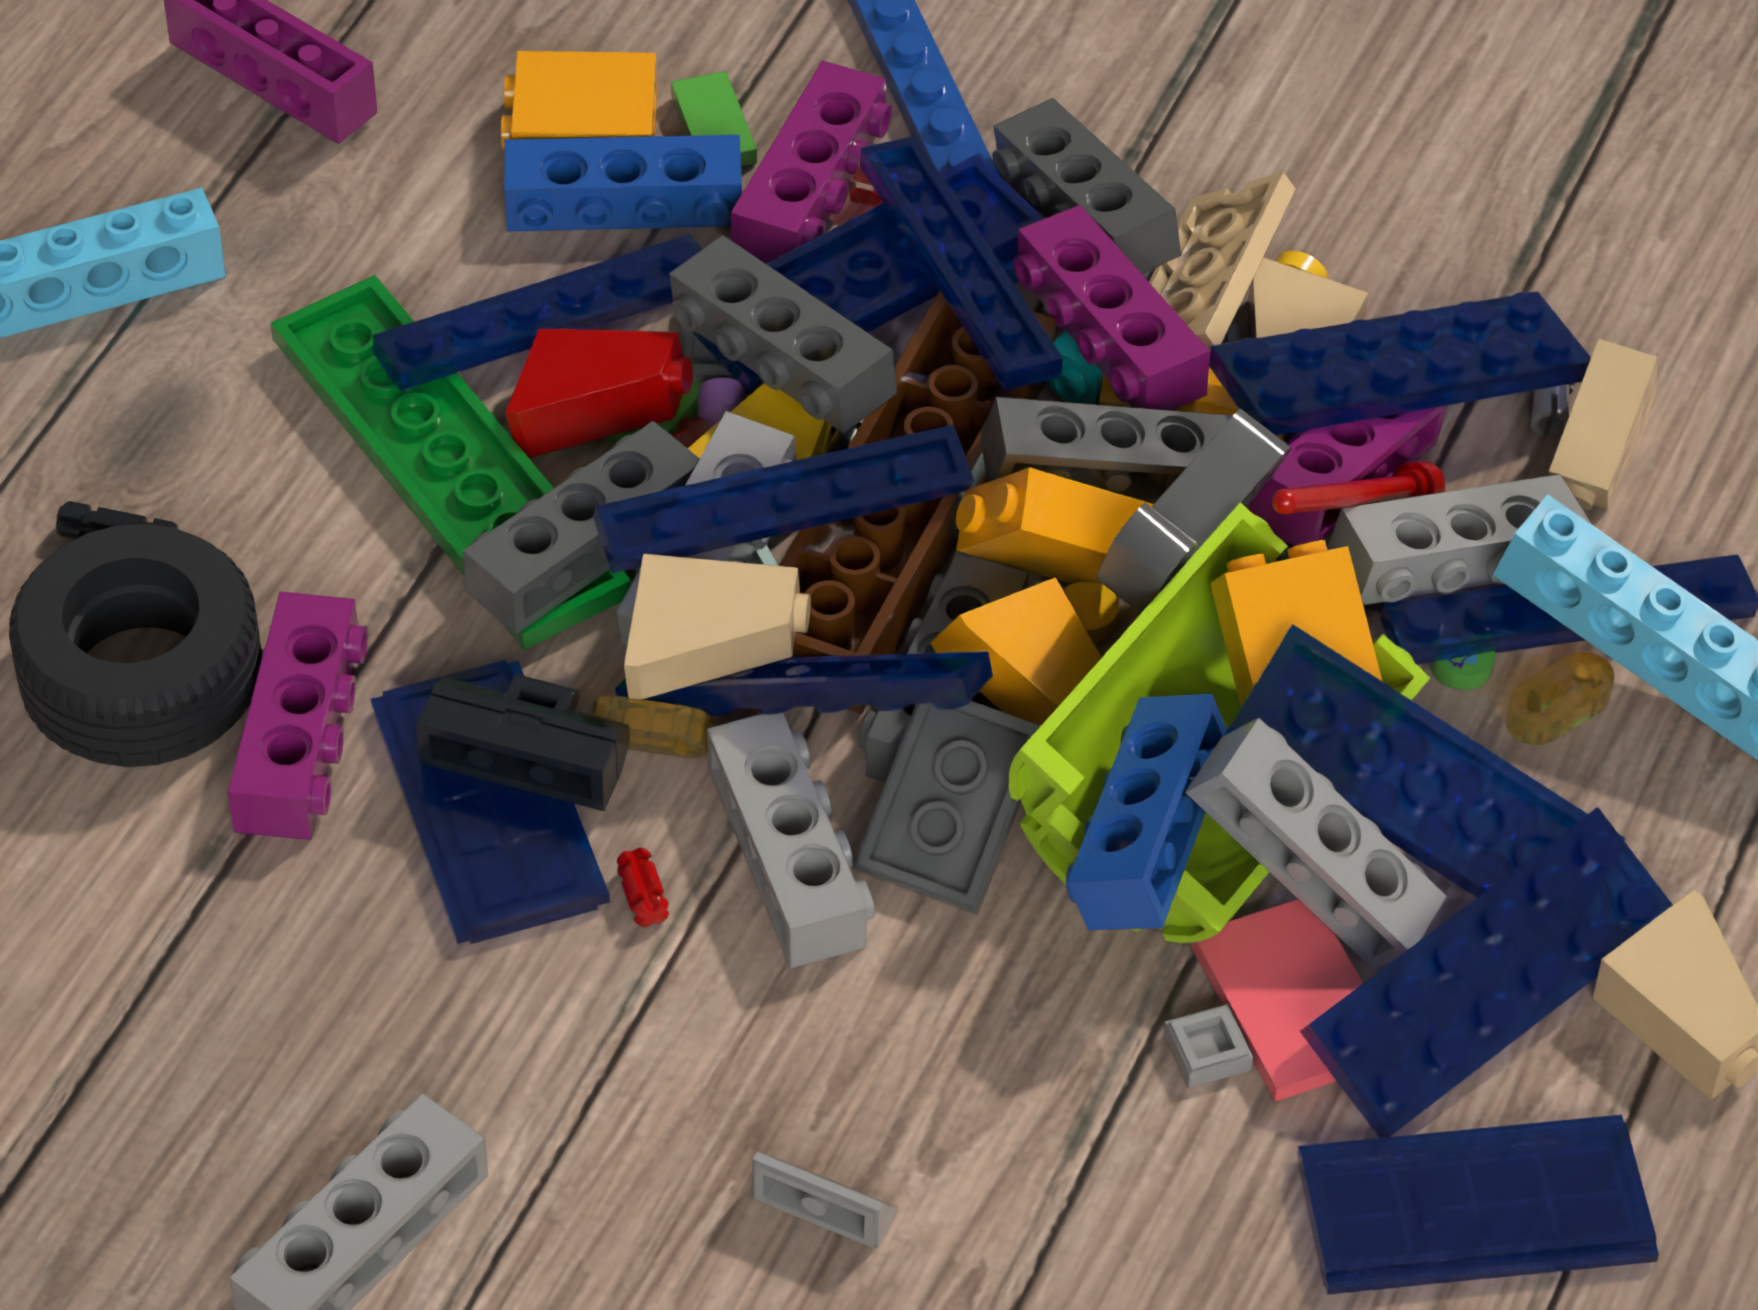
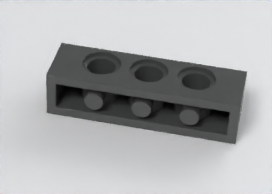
[992,98,1182,274]
[669,235,897,434]
[980,397,1232,504]
[463,421,700,634]
[859,551,1029,782]

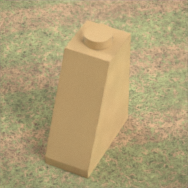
[1248,257,1368,429]
[1549,338,1658,510]
[624,554,811,699]
[1593,889,1758,1100]

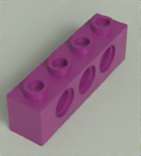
[164,0,378,144]
[731,60,892,272]
[1013,205,1210,411]
[1249,364,1450,546]
[228,591,368,840]

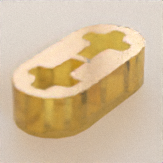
[1505,652,1615,745]
[591,696,713,758]

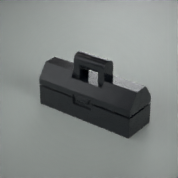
[416,674,630,812]

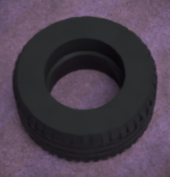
[9,524,262,767]

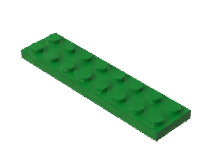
[270,275,631,650]

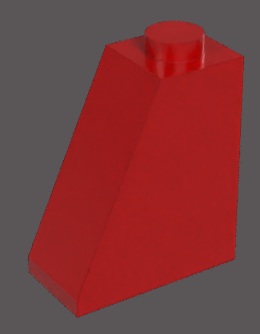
[505,329,693,457]

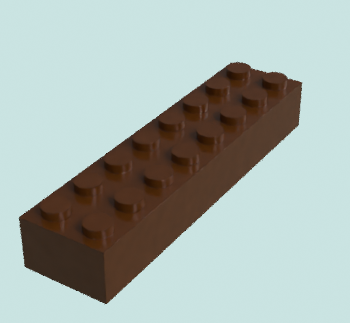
[745,283,1056,714]

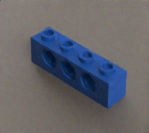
[504,135,742,232]
[1066,694,1228,930]

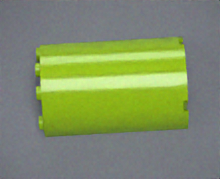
[1009,502,1431,943]

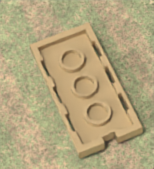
[1149,172,1296,365]

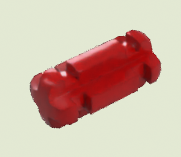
[616,847,669,927]

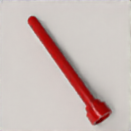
[1272,461,1446,515]

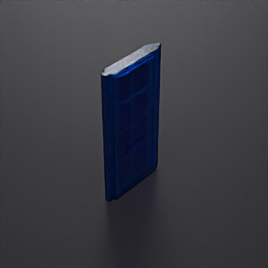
[370,660,610,945]
[1297,1115,1659,1295]

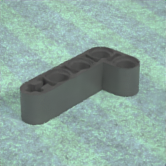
[1095,409,1292,613]

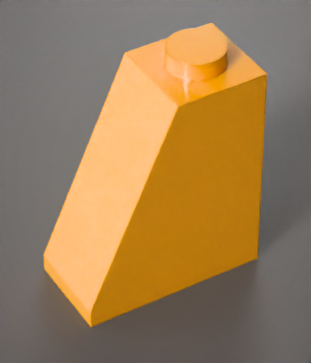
[930,577,1102,726]

